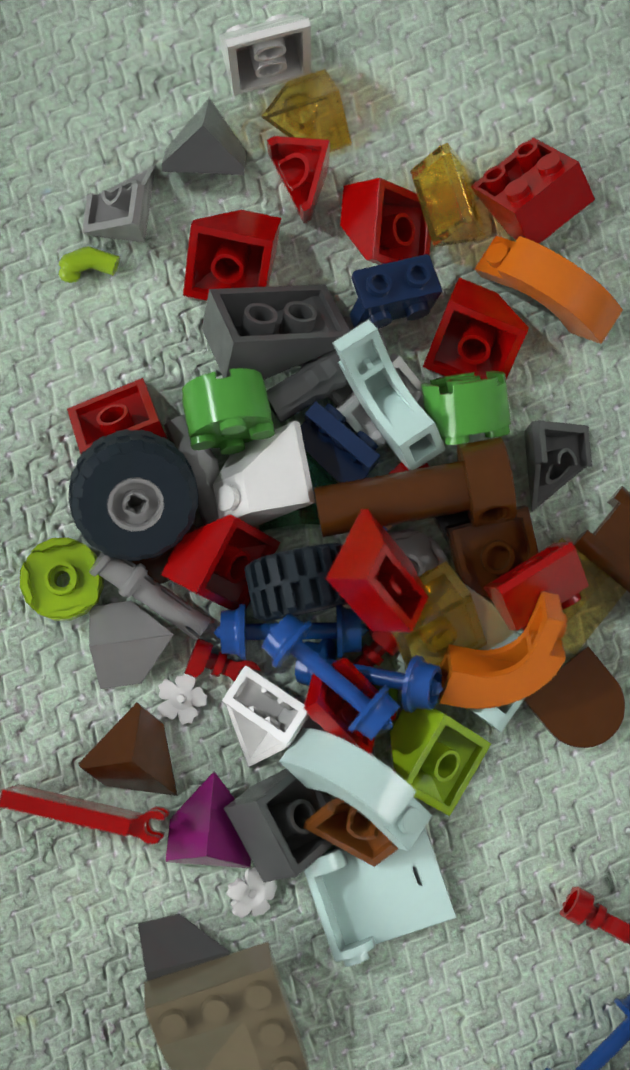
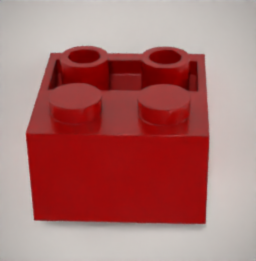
[471,137,595,244]
[326,509,429,633]

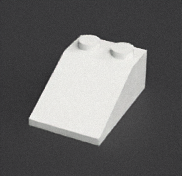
[219,14,311,95]

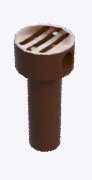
[314,437,517,537]

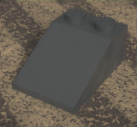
[202,284,350,380]

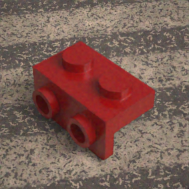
[304,658,397,755]

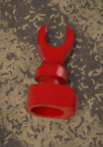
[350,627,404,667]
[184,638,261,682]
[559,886,630,945]

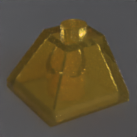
[392,561,487,669]

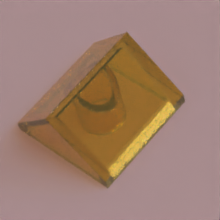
[410,143,488,247]

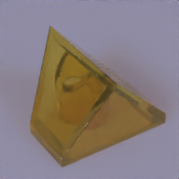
[261,69,352,152]

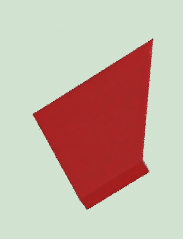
[267,136,330,223]

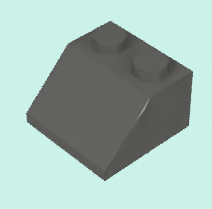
[224,769,333,882]

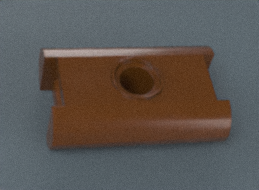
[573,486,630,593]

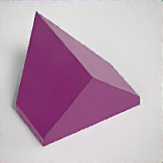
[166,771,251,869]

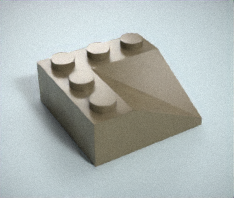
[144,942,309,1070]

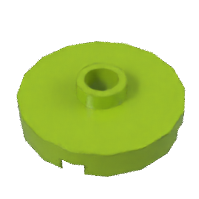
[20,537,104,621]

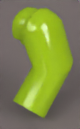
[58,246,120,283]

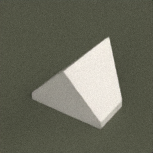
[222,665,309,768]

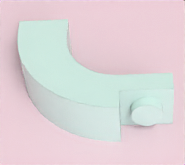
[333,319,446,470]
[279,727,432,851]

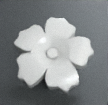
[157,674,208,725]
[226,867,277,918]

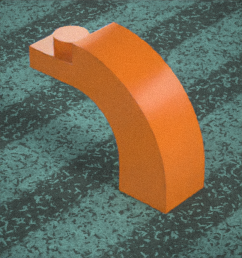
[475,236,623,344]
[439,591,567,709]

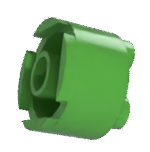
[182,368,275,455]
[421,371,511,445]

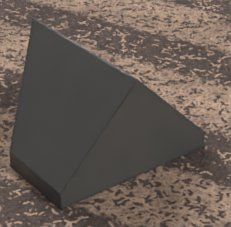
[162,98,247,175]
[524,420,592,512]
[138,913,231,981]

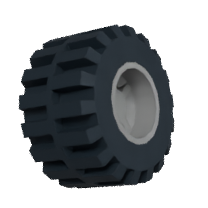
[244,543,348,621]

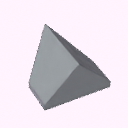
[82,165,156,243]
[89,601,174,689]

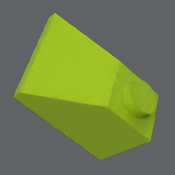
[390,708,492,817]

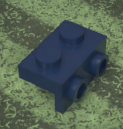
[349,254,442,329]
[300,401,380,483]

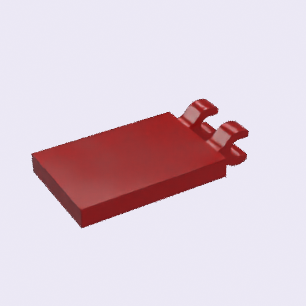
[0,784,170,844]

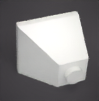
[213,421,315,527]

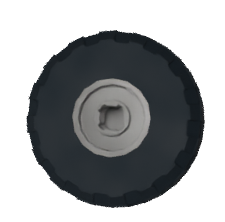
[69,429,199,561]

